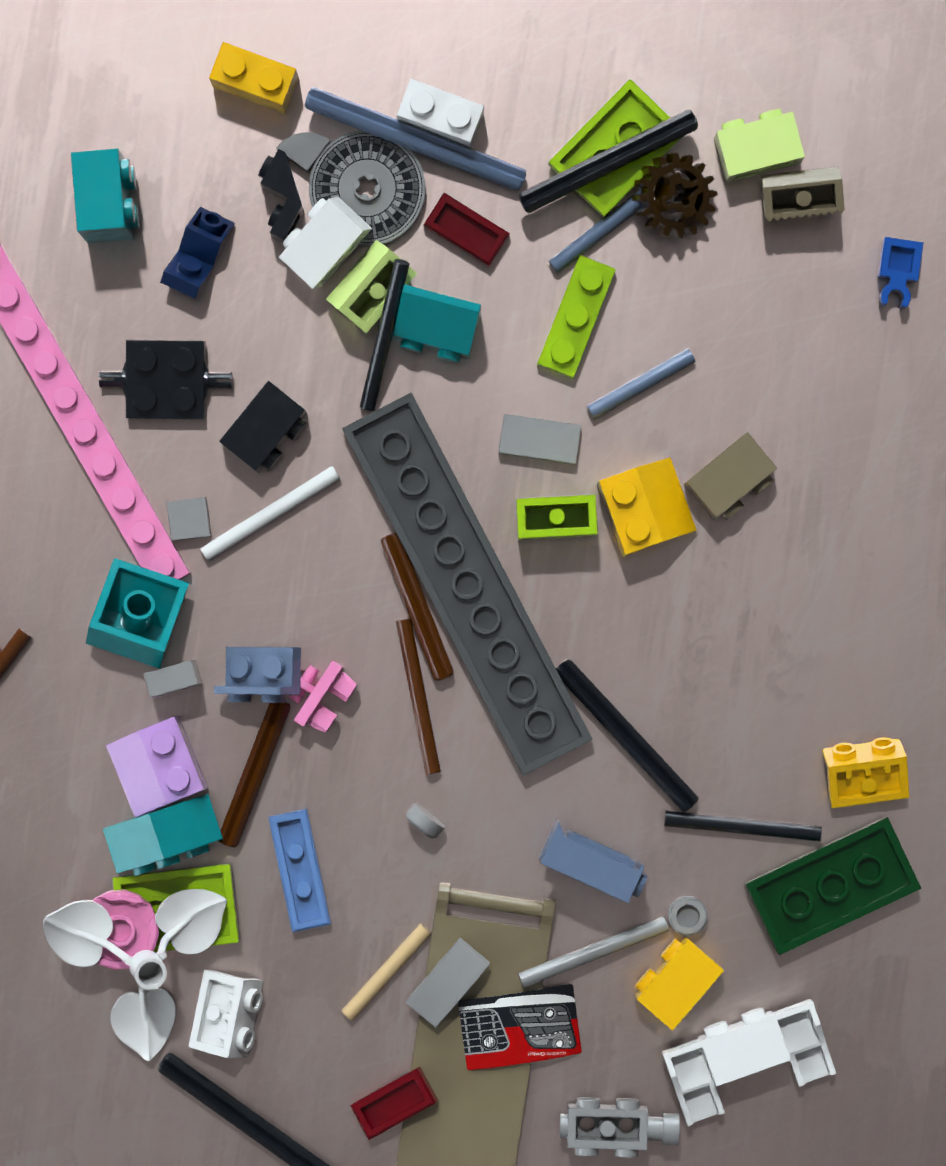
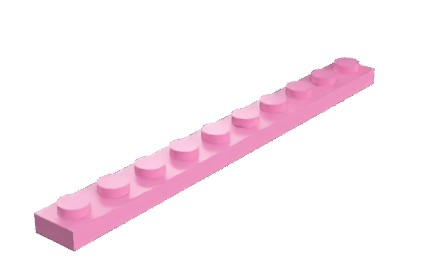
[0,243,191,580]

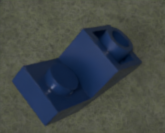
[160,207,235,299]

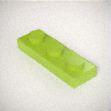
[537,255,616,379]

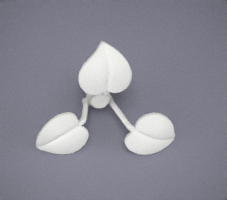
[43,889,227,1061]

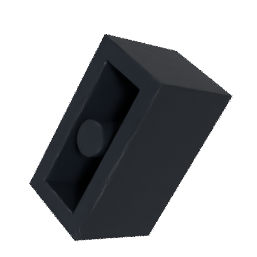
[219,380,307,474]

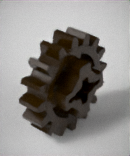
[632,153,718,239]

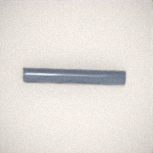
[548,189,642,273]
[587,348,696,419]

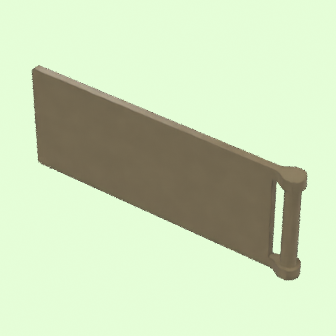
[396,882,556,1166]

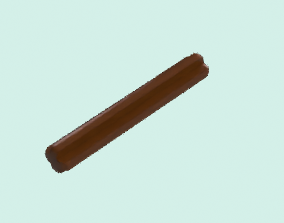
[381,533,454,681]
[218,702,291,848]

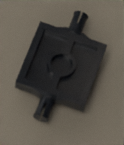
[99,340,233,419]

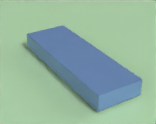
[268,809,331,932]

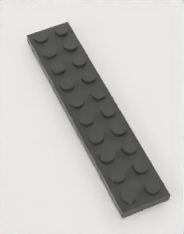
[342,393,593,776]

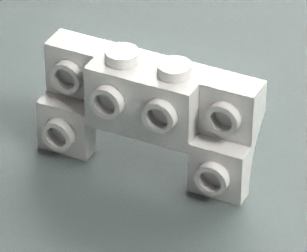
[662,999,837,1126]

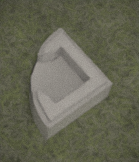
[276,132,331,173]

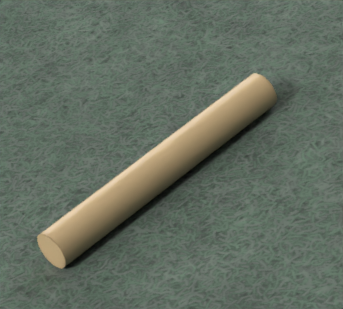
[342,923,432,1021]

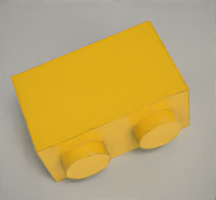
[209,42,299,114]
[635,936,724,1031]

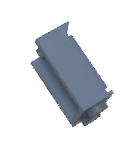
[539,819,648,903]

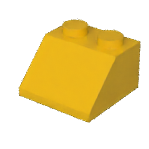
[597,457,697,557]

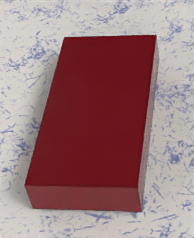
[423,193,510,268]
[350,1066,439,1140]

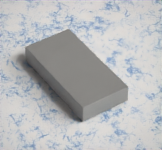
[498,414,581,464]

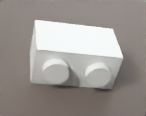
[397,78,484,148]
[279,197,373,289]

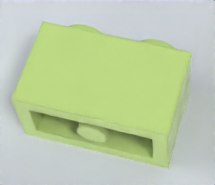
[714,109,805,183]
[326,240,417,333]

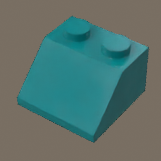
[393,284,481,363]
[86,558,189,669]

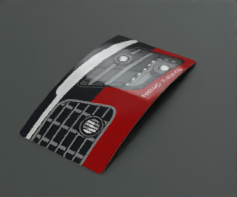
[458,984,582,1070]

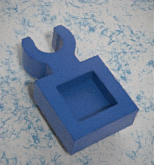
[877,237,924,309]

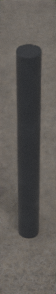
[360,259,410,411]
[664,811,822,841]

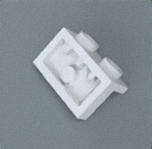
[189,970,263,1058]

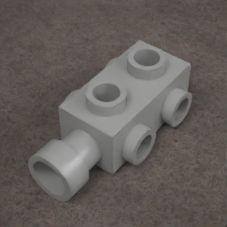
[559,1097,680,1158]

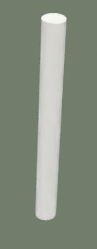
[200,466,340,561]

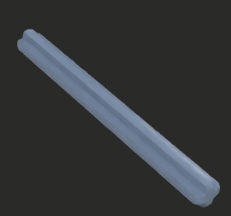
[305,87,526,191]

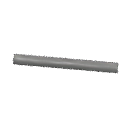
[518,916,669,988]

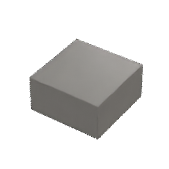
[144,660,202,698]

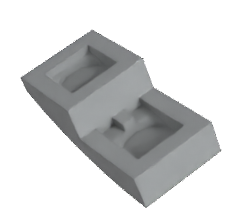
[406,937,490,1028]

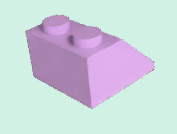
[106,716,208,817]

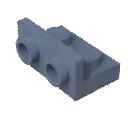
[214,647,301,703]

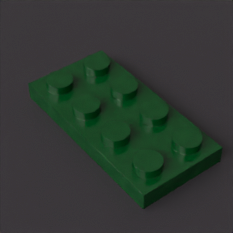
[745,816,922,955]

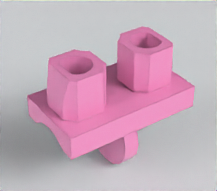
[289,661,357,732]

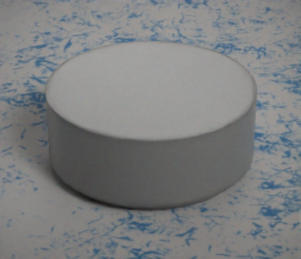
[406,803,445,839]
[668,896,708,936]

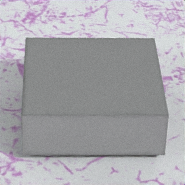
[166,497,211,541]

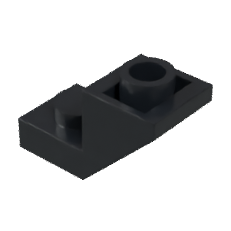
[258,149,304,243]

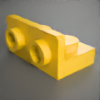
[822,737,910,808]

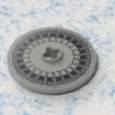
[309,130,426,247]

